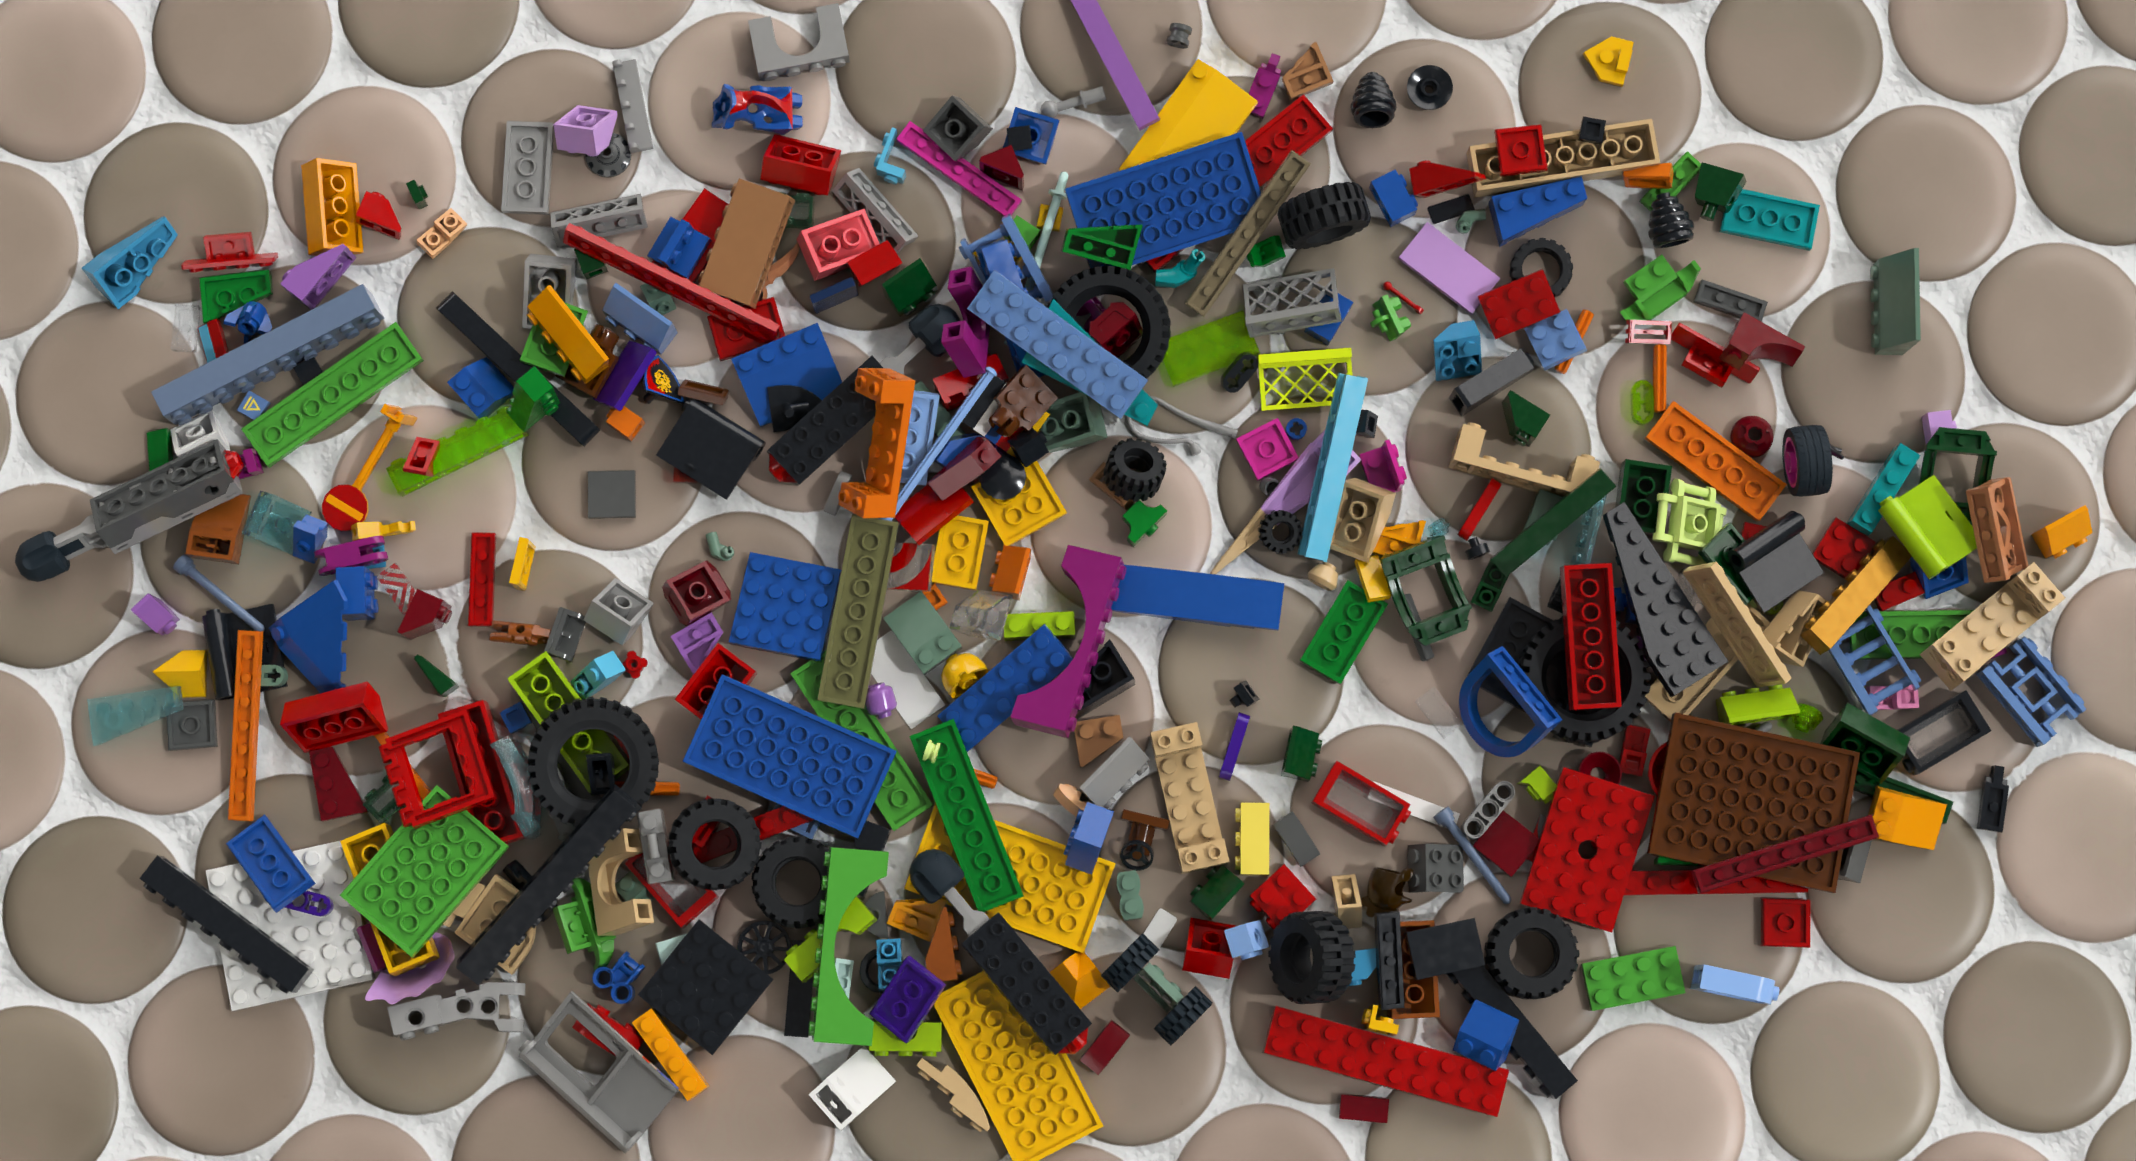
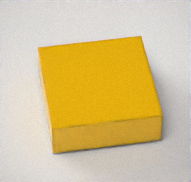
[1037,204,1063,232]

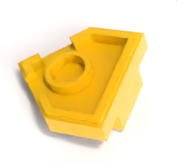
[1583,36,1634,87]

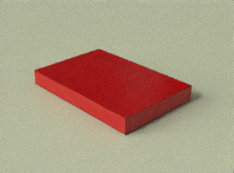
[707,297,785,362]
[895,485,974,546]

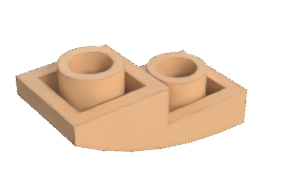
[417,208,467,259]
[1053,783,1090,817]

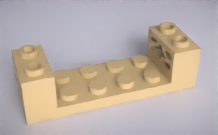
[1448,422,1600,497]
[1919,562,2065,691]
[1150,722,1230,874]

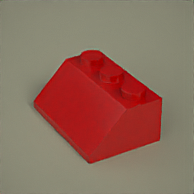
[760,134,841,196]
[674,643,757,720]

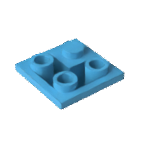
[1433,320,1482,381]

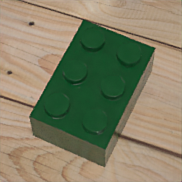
[1615,459,1672,538]
[1820,703,1910,784]

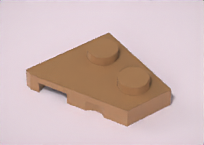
[1074,715,1123,768]

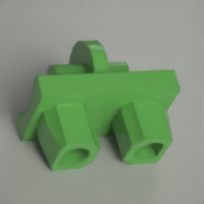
[1370,294,1411,342]

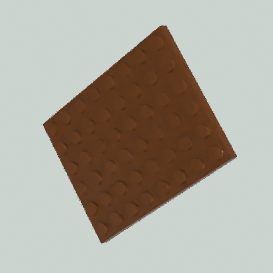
[1647,713,1860,893]

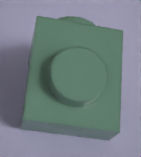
[640,283,676,315]
[615,871,655,902]

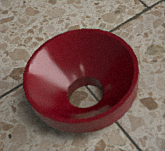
[1730,416,1774,458]
[1578,752,1622,784]

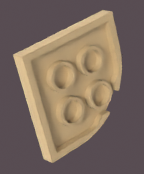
[455,874,536,975]

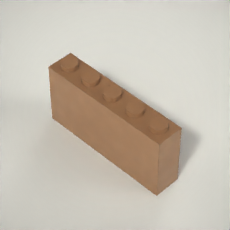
[698,178,795,309]

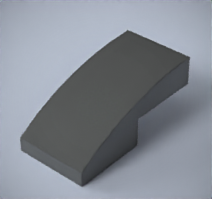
[1273,811,1320,867]

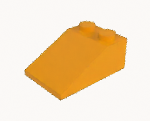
[1868,786,1947,850]

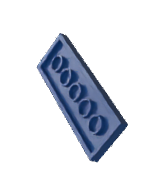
[937,624,1073,752]

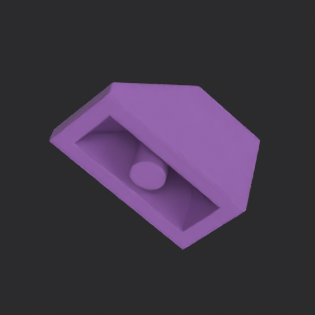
[131,593,180,636]

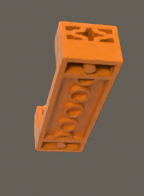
[838,368,915,518]

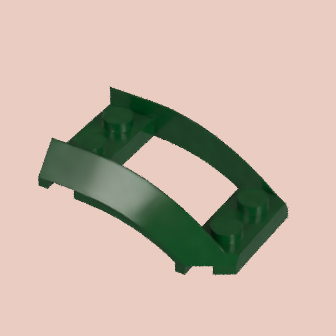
[1919,427,1997,526]
[1380,535,1472,646]

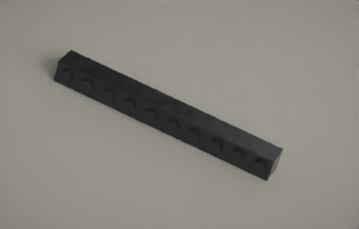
[456,784,637,985]

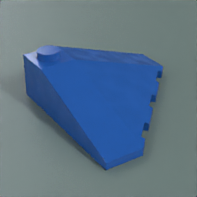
[269,580,348,693]

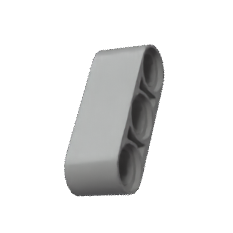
[1461,781,1515,840]

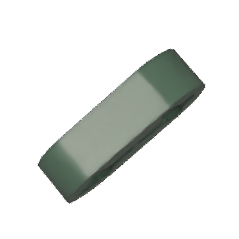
[261,665,288,687]

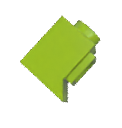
[1517,766,1556,804]

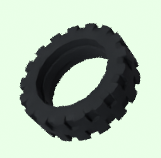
[1509,238,1573,297]

